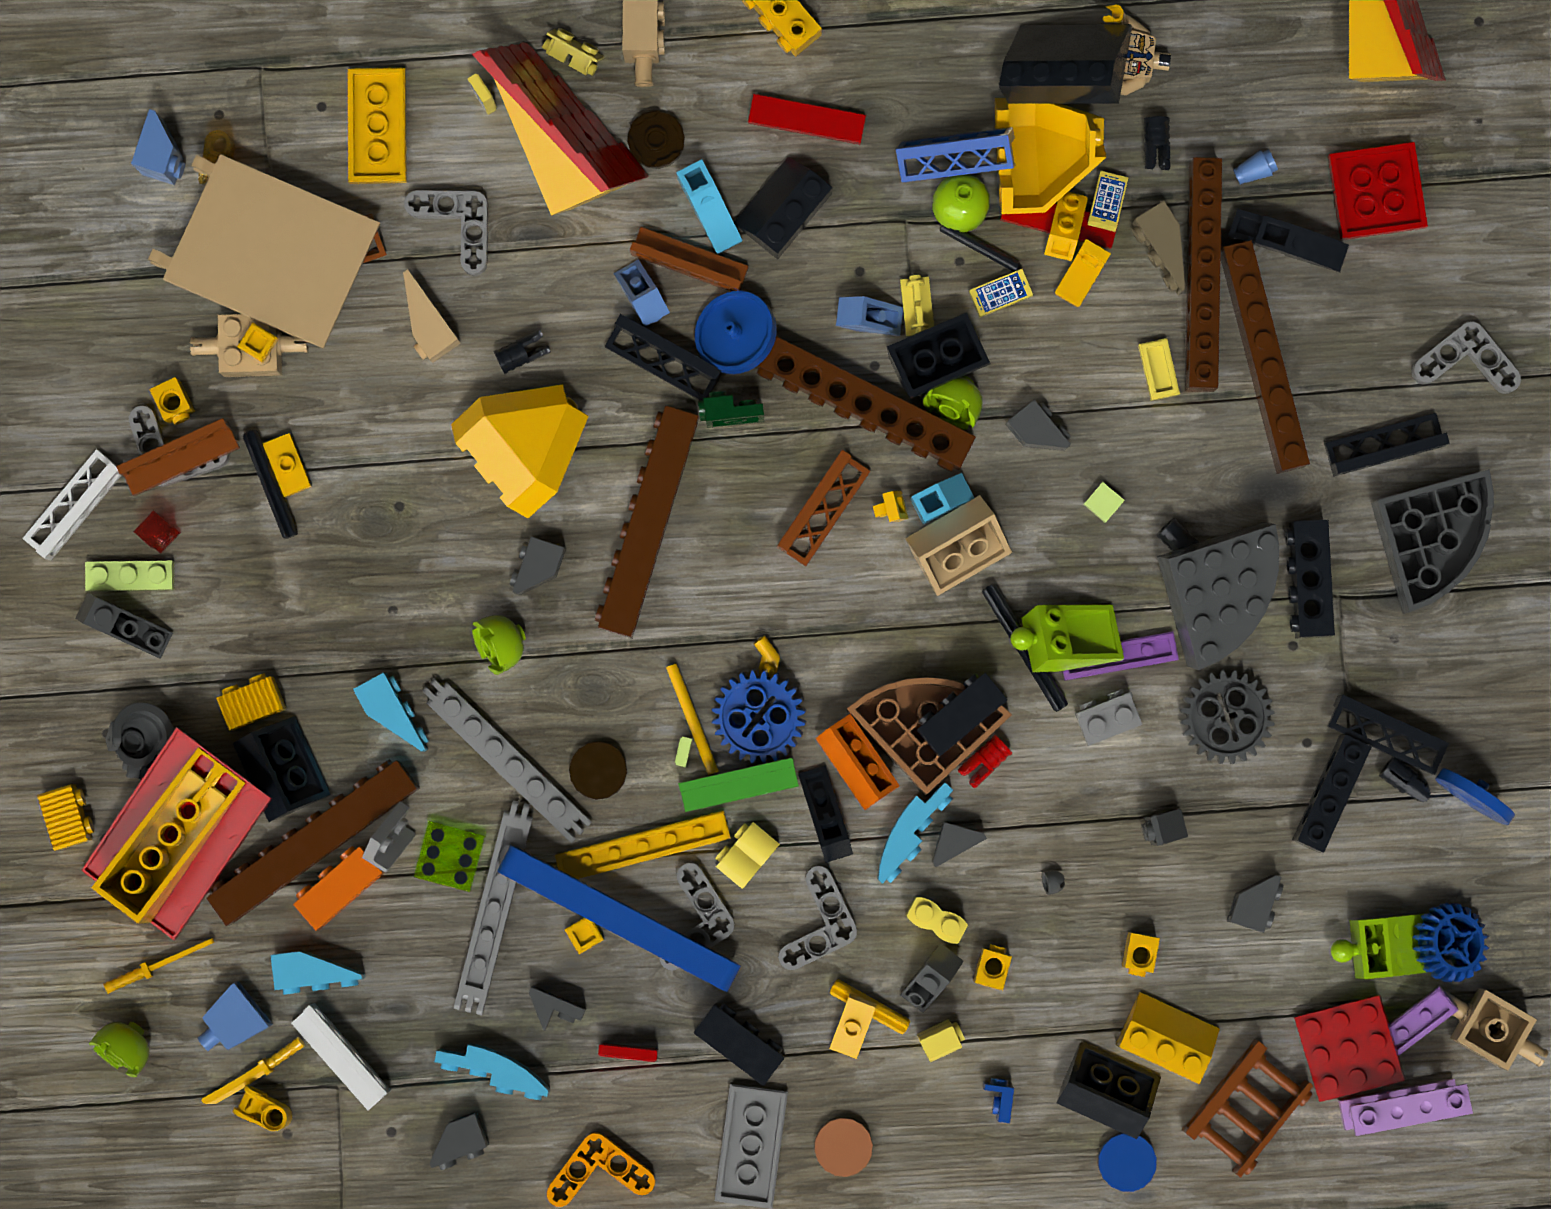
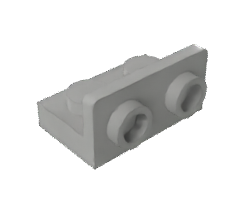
[1075,689,1143,746]
[362,801,416,872]

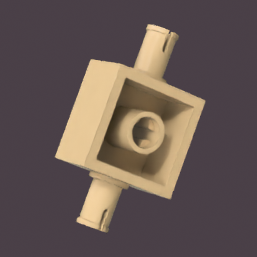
[622,0,665,87]
[190,314,309,377]
[1445,988,1549,1071]

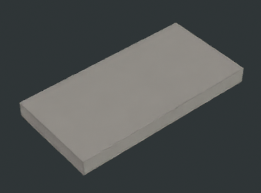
[714,1083,788,1209]

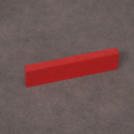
[748,94,866,145]
[1000,204,1119,249]

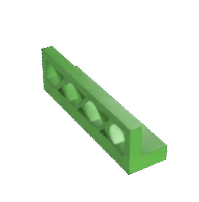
[678,758,799,812]

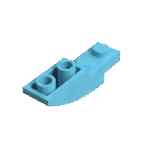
[877,782,953,884]
[434,1043,550,1100]

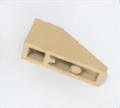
[403,269,461,363]

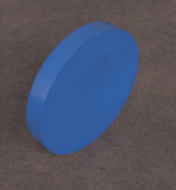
[695,291,777,374]
[1435,768,1515,825]

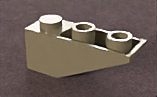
[1132,201,1185,296]

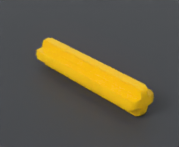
[830,979,910,1034]

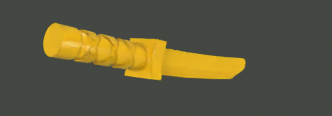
[103,938,215,994]
[201,1037,305,1104]

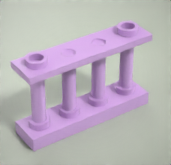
[1338,1078,1473,1136]

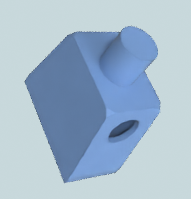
[197,981,273,1051]

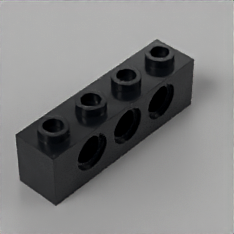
[1285,520,1335,639]
[1292,734,1372,853]

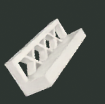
[22,449,122,561]
[291,1003,391,1111]

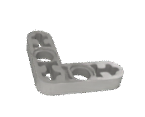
[404,190,488,276]
[1411,322,1521,394]
[129,406,230,487]
[659,863,734,970]
[778,866,857,970]

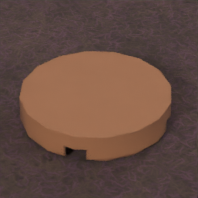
[814,1118,873,1177]

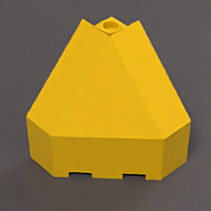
[995,98,1107,214]
[451,385,589,518]

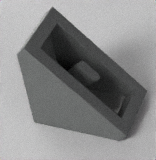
[932,822,987,867]

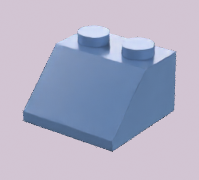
[131,109,185,185]

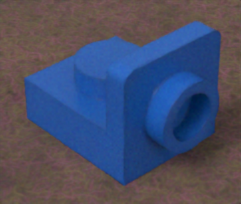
[983,1078,1014,1123]

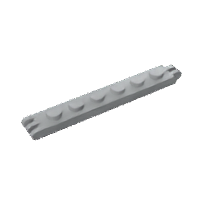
[422,678,592,843]
[454,800,533,1016]

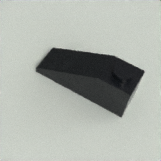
[798,765,853,863]

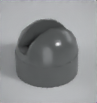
[1042,870,1065,895]

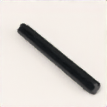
[982,584,1068,712]

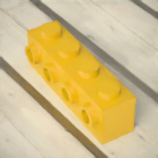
[741,0,822,57]

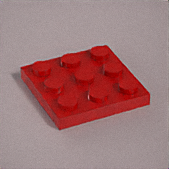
[1328,142,1428,240]
[1294,994,1406,1102]

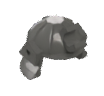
[106,703,174,778]

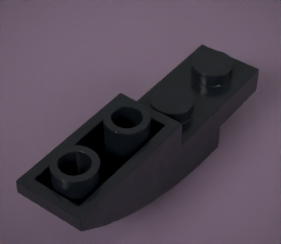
[1228,209,1349,273]

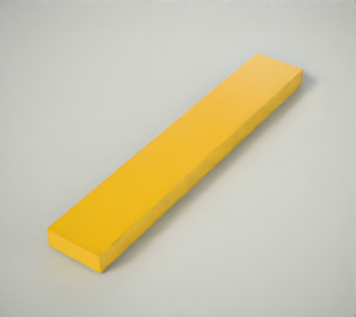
[555,810,731,879]

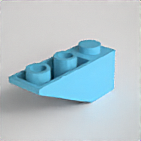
[676,159,742,254]
[353,672,429,752]
[271,950,366,995]

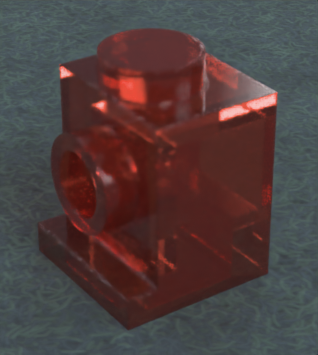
[133,510,180,554]

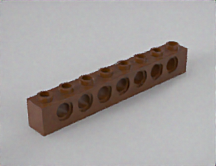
[1185,157,1222,392]
[755,336,976,472]

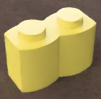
[715,822,780,889]
[905,896,968,944]
[917,1019,965,1063]

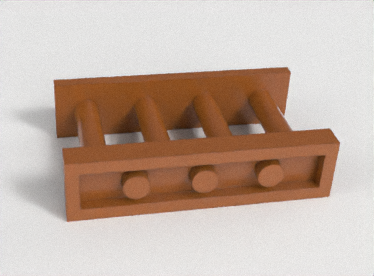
[1182,1039,1313,1178]

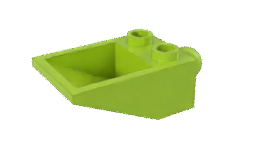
[1010,605,1124,672]
[1331,913,1428,979]

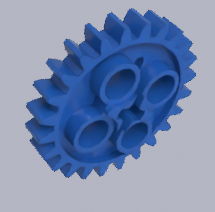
[712,669,806,764]

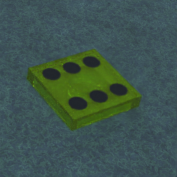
[414,821,486,892]

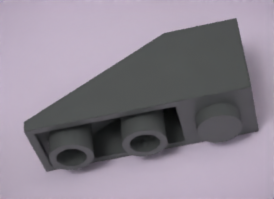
[75,593,173,659]

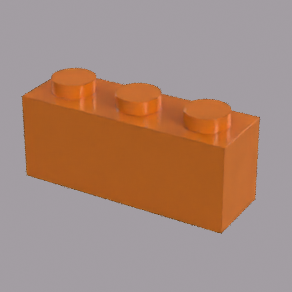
[815,714,900,810]
[293,846,385,931]

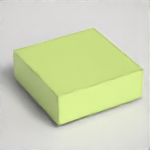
[1083,482,1125,523]
[675,736,693,767]

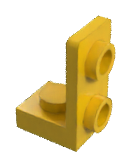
[1044,192,1088,261]
[1055,239,1111,307]

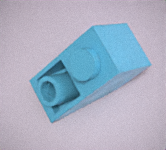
[910,473,975,525]

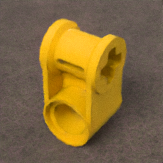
[232,1085,292,1131]

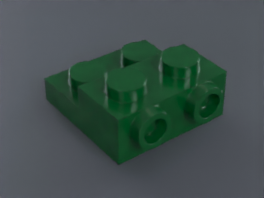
[698,391,764,428]

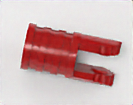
[958,735,1013,788]

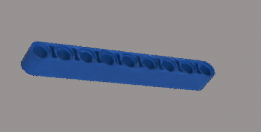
[497,845,741,992]

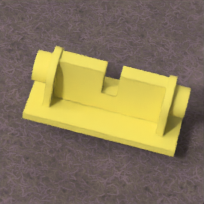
[542,28,604,76]
[900,275,934,337]

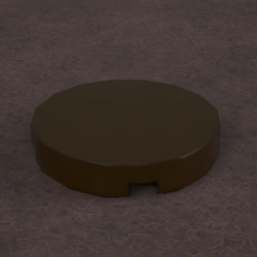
[627,111,685,169]
[569,742,627,800]

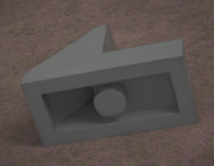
[529,986,587,1031]

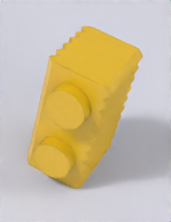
[216,673,287,731]
[37,784,95,851]

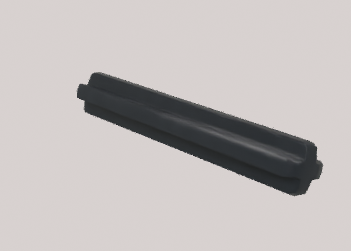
[243,430,298,539]

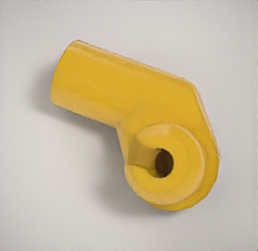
[753,635,780,678]

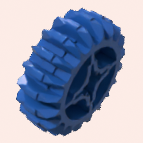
[1413,903,1489,982]

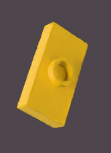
[263,433,312,498]
[829,994,877,1059]

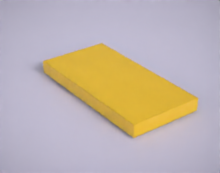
[348,68,407,184]

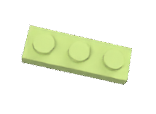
[85,560,174,591]

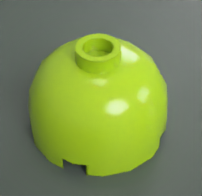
[932,174,990,232]
[923,376,983,430]
[472,615,526,675]
[89,1022,149,1078]

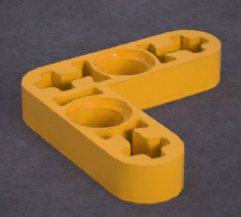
[547,1132,655,1207]

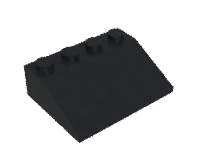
[999,24,1132,104]

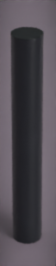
[940,225,1020,272]

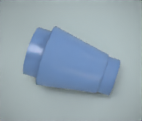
[1233,149,1278,185]

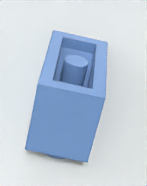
[614,259,670,327]
[836,296,903,336]

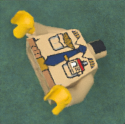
[1103,4,1171,96]

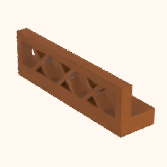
[630,227,749,292]
[116,418,240,496]
[777,450,870,567]

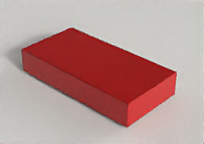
[598,1043,658,1062]

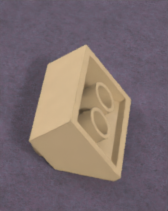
[905,495,1012,596]

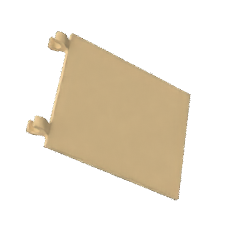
[148,154,380,349]

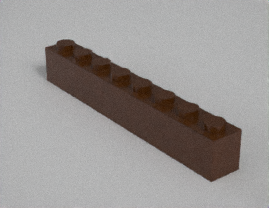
[1221,240,1310,474]
[595,406,699,639]
[206,759,420,926]

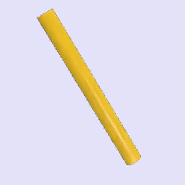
[666,663,719,775]

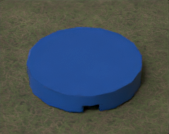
[1098,1133,1157,1192]

